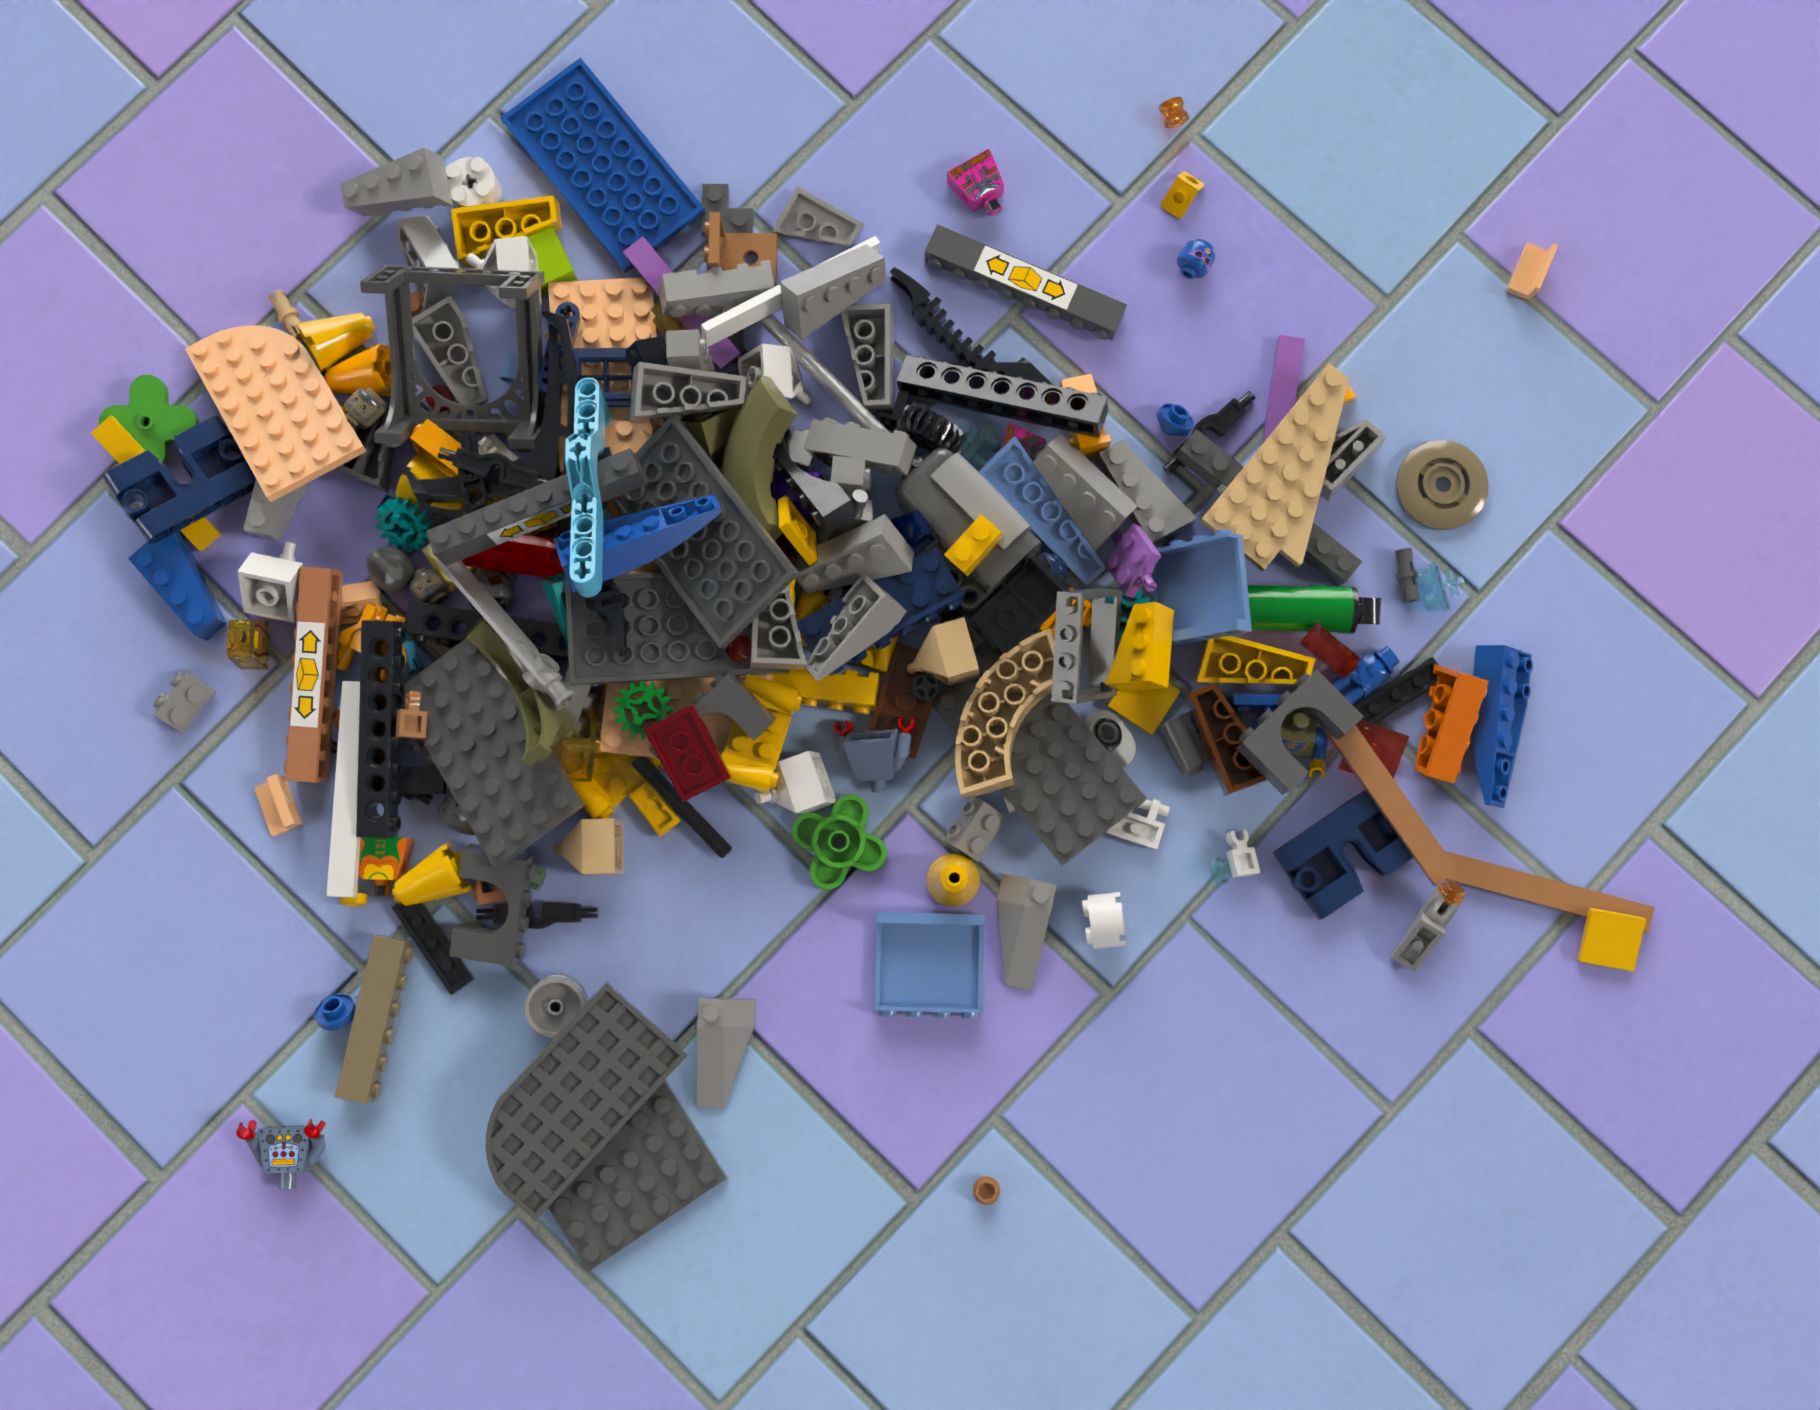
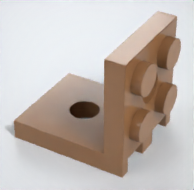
[704,212,778,286]

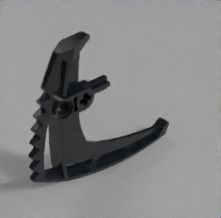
[407,311,579,521]

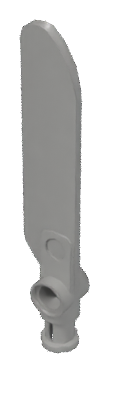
[437,558,576,710]

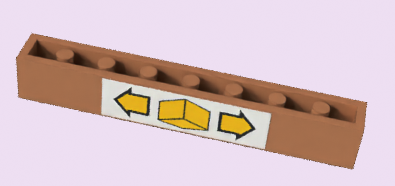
[284,567,343,783]

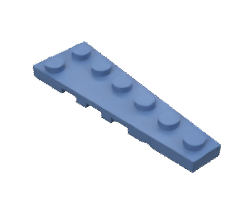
[978,436,1106,586]

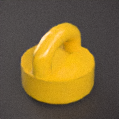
[339,883,367,907]

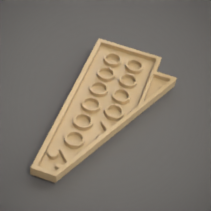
[1200,363,1350,571]

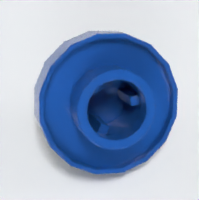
[1156,403,1194,436]
[314,993,356,1031]

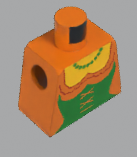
[358,837,414,897]

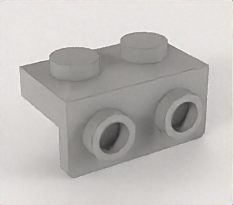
[152,669,215,733]
[944,796,1007,862]

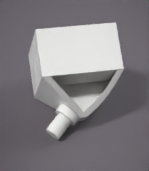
[466,236,542,308]
[738,344,812,406]
[238,542,303,623]
[755,751,836,813]

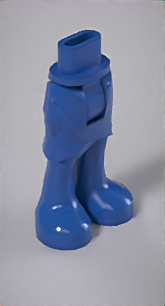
[1330,646,1400,704]

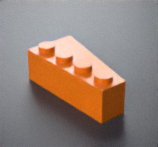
[1414,664,1489,783]

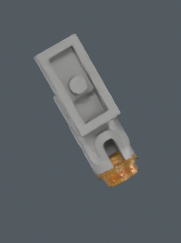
[1391,880,1465,972]

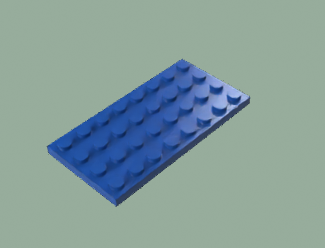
[500,57,705,273]

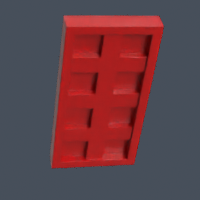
[461,535,564,578]

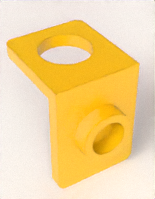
[1160,171,1205,219]

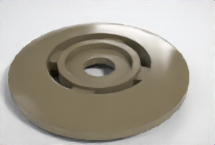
[1396,440,1489,530]

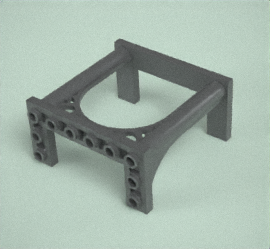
[360,265,545,453]

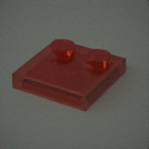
[1338,719,1409,778]

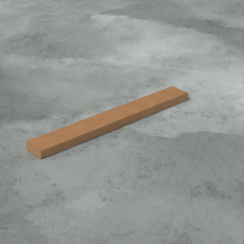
[1317,720,1458,886]
[1445,851,1654,933]

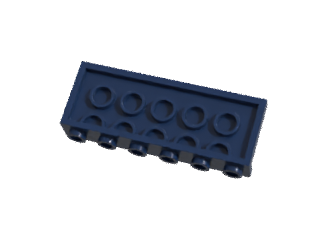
[797,546,965,676]

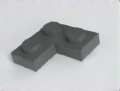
[701,184,754,236]

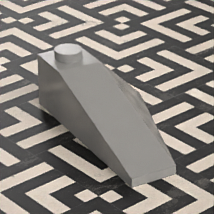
[806,573,907,681]
[697,998,756,1108]

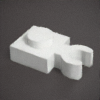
[1225,829,1260,878]

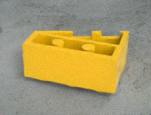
[1106,602,1174,692]

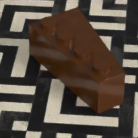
[1186,683,1268,796]

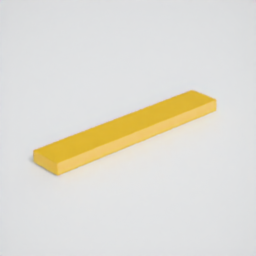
[91,416,222,552]

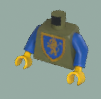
[1256,713,1328,779]

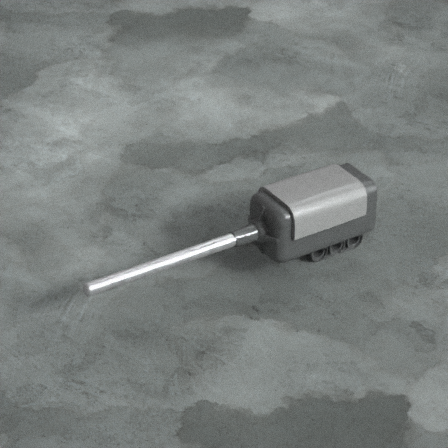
[759,314,1042,613]

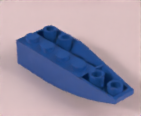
[554,495,722,593]
[1472,645,1533,808]

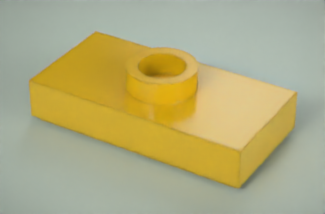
[628,781,682,837]

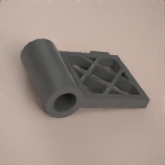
[1158,692,1245,776]

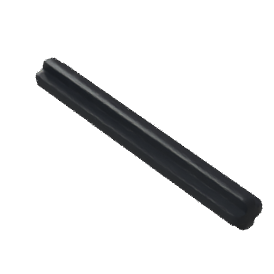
[631,756,732,858]

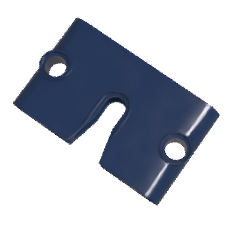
[102,416,256,544]
[1272,790,1413,920]

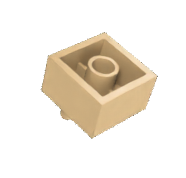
[907,617,980,686]
[553,818,623,876]

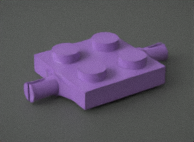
[1105,523,1161,598]

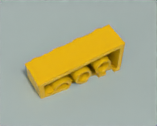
[771,668,880,715]

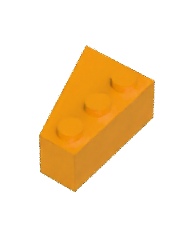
[1059,374,1112,459]

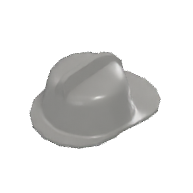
[1083,710,1137,768]

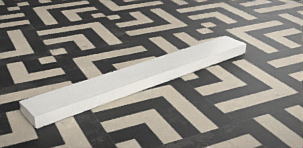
[701,236,880,347]
[327,681,361,897]

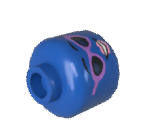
[1177,239,1215,279]

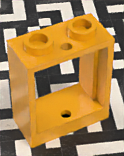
[410,419,474,477]

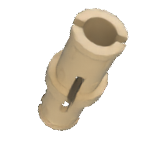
[268,290,303,341]

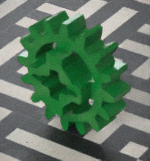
[613,680,673,740]

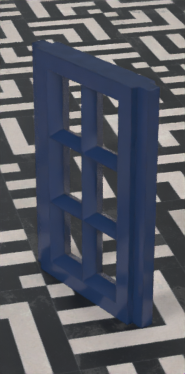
[574,348,633,407]

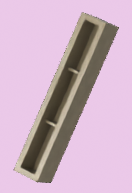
[335,935,414,1104]

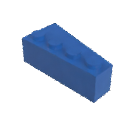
[128,531,227,641]

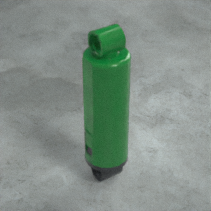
[1247,585,1381,634]

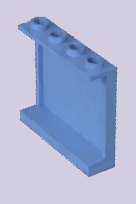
[1150,529,1252,647]
[874,912,985,1018]

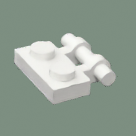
[1106,799,1170,850]

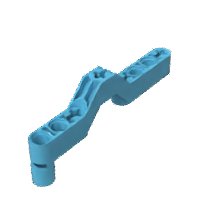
[565,378,612,597]

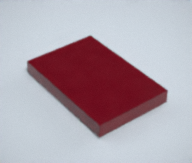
[643,703,732,802]

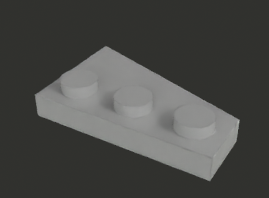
[772,186,864,248]

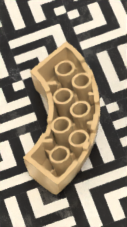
[955,628,1054,797]

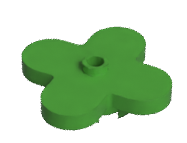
[99,374,199,465]
[792,794,887,890]

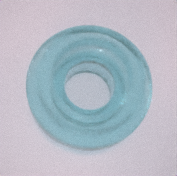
[1210,856,1232,883]

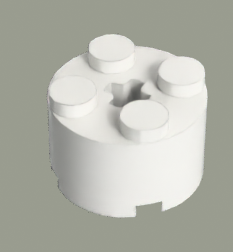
[445,157,502,208]
[1082,892,1126,949]

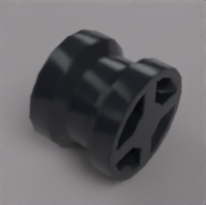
[912,674,939,703]

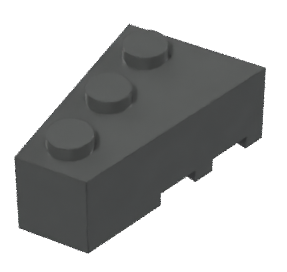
[335,404,393,494]

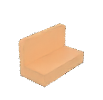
[1506,242,1558,301]
[339,581,382,625]
[255,774,303,836]

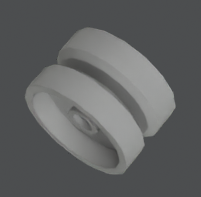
[525,974,588,1038]

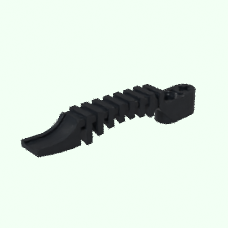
[890,267,1052,400]
[591,446,627,657]

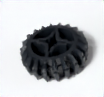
[896,405,966,454]

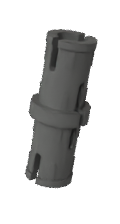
[1394,548,1420,603]

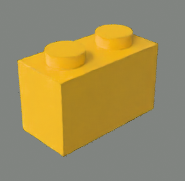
[944,514,1003,576]

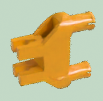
[336,604,406,682]

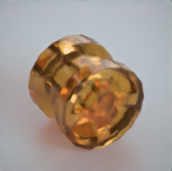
[1159,97,1189,129]

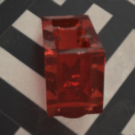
[1300,623,1361,680]

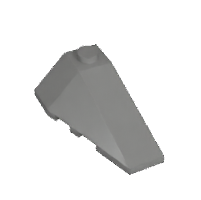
[412,295,487,411]
[997,874,1057,991]

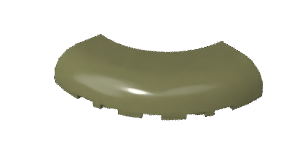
[722,376,798,541]

